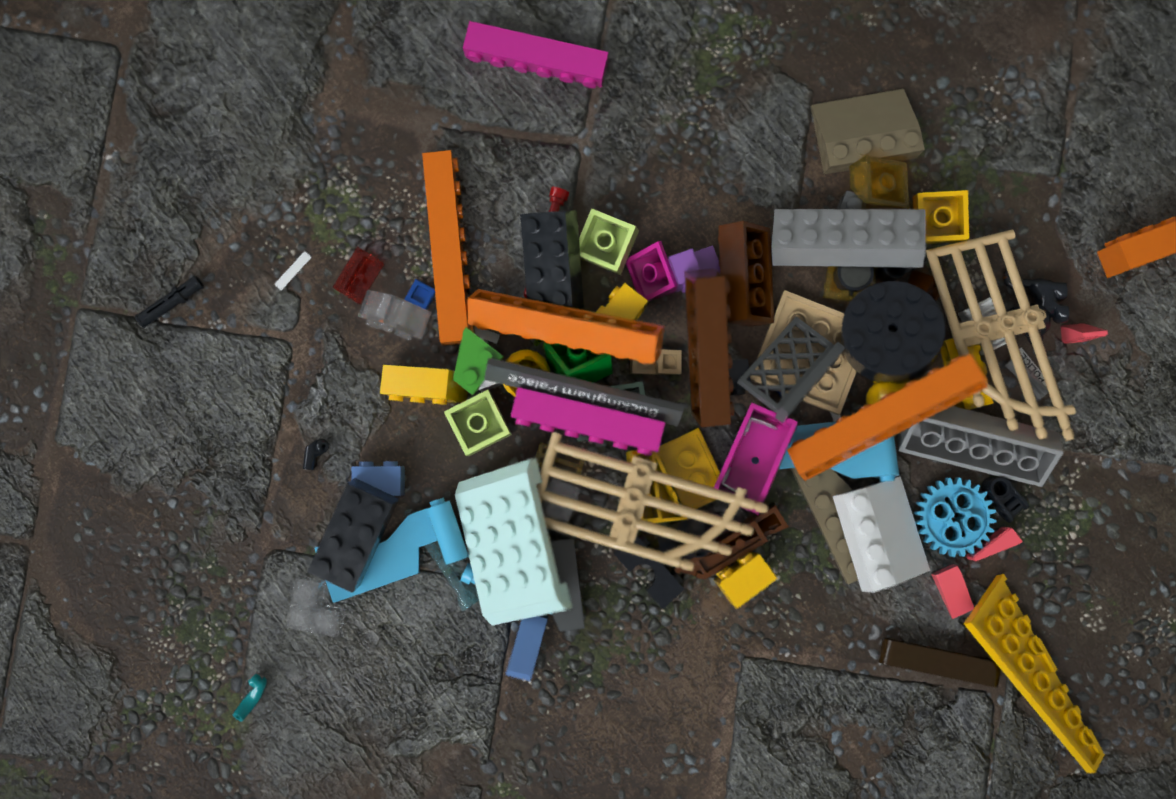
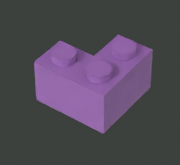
[668,245,720,294]

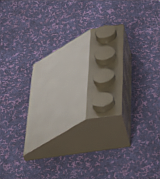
[811,89,925,174]

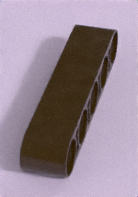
[878,638,1001,687]

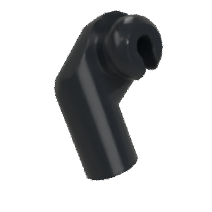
[302,438,329,470]

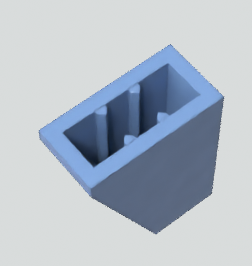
[506,615,548,681]

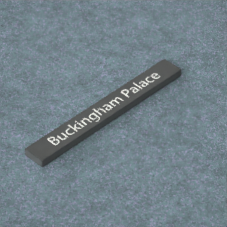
[484,358,684,426]

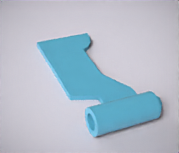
[752,422,899,482]
[314,497,469,603]

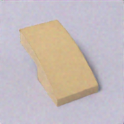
[630,349,682,375]

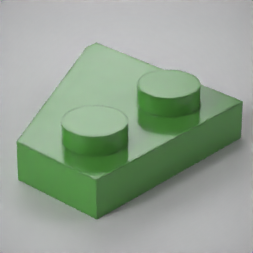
[453,327,504,395]

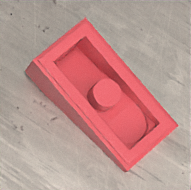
[1060,323,1108,344]
[965,526,1023,561]
[931,564,974,619]

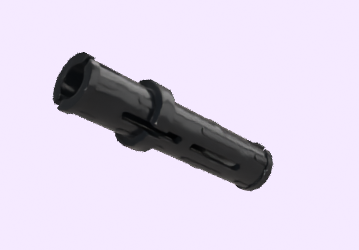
[135,275,204,328]

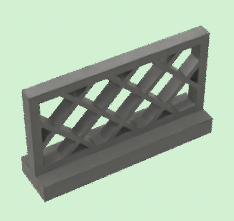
[737,317,845,423]

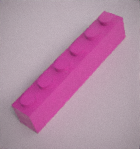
[463,21,608,88]
[511,387,665,456]

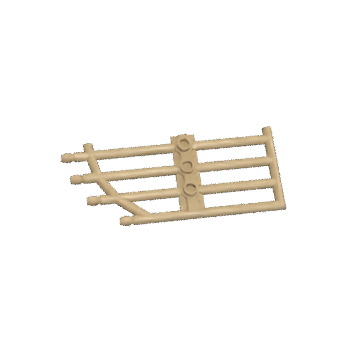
[925,230,1075,441]
[536,432,768,571]

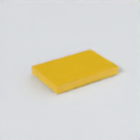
[658,428,720,509]

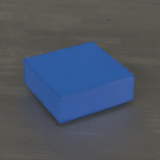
[404,279,435,312]

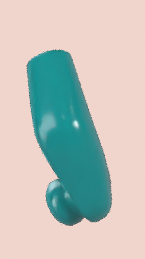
[233,674,267,722]

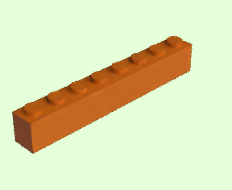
[422,150,475,346]
[468,289,664,364]
[786,354,988,481]

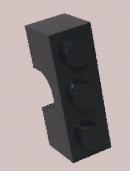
[613,534,685,609]

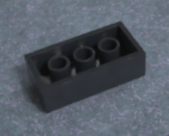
[520,210,584,309]
[308,478,399,593]

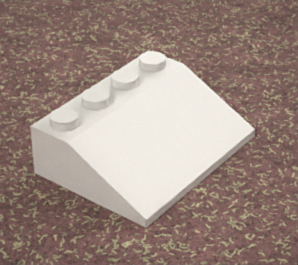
[832,476,930,592]

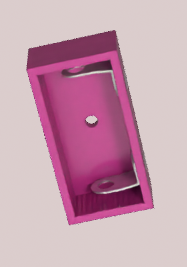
[714,402,798,516]

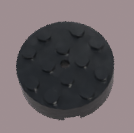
[841,281,945,384]

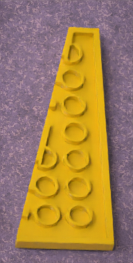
[964,574,1105,773]

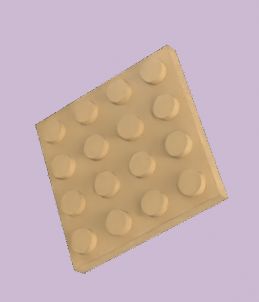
[750,290,857,415]

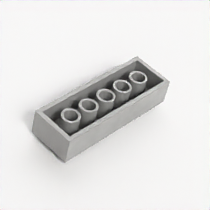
[772,209,926,267]
[897,406,1064,487]

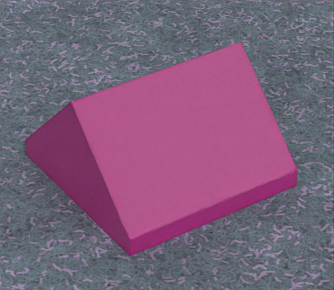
[626,241,678,302]

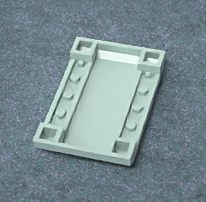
[455,458,572,625]

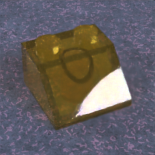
[849,155,909,209]

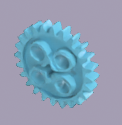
[914,478,996,557]

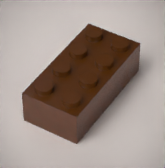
[718,221,774,327]

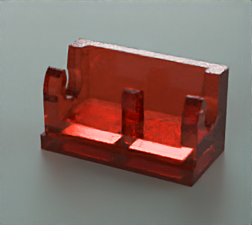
[332,246,384,305]

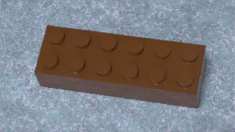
[684,268,734,427]

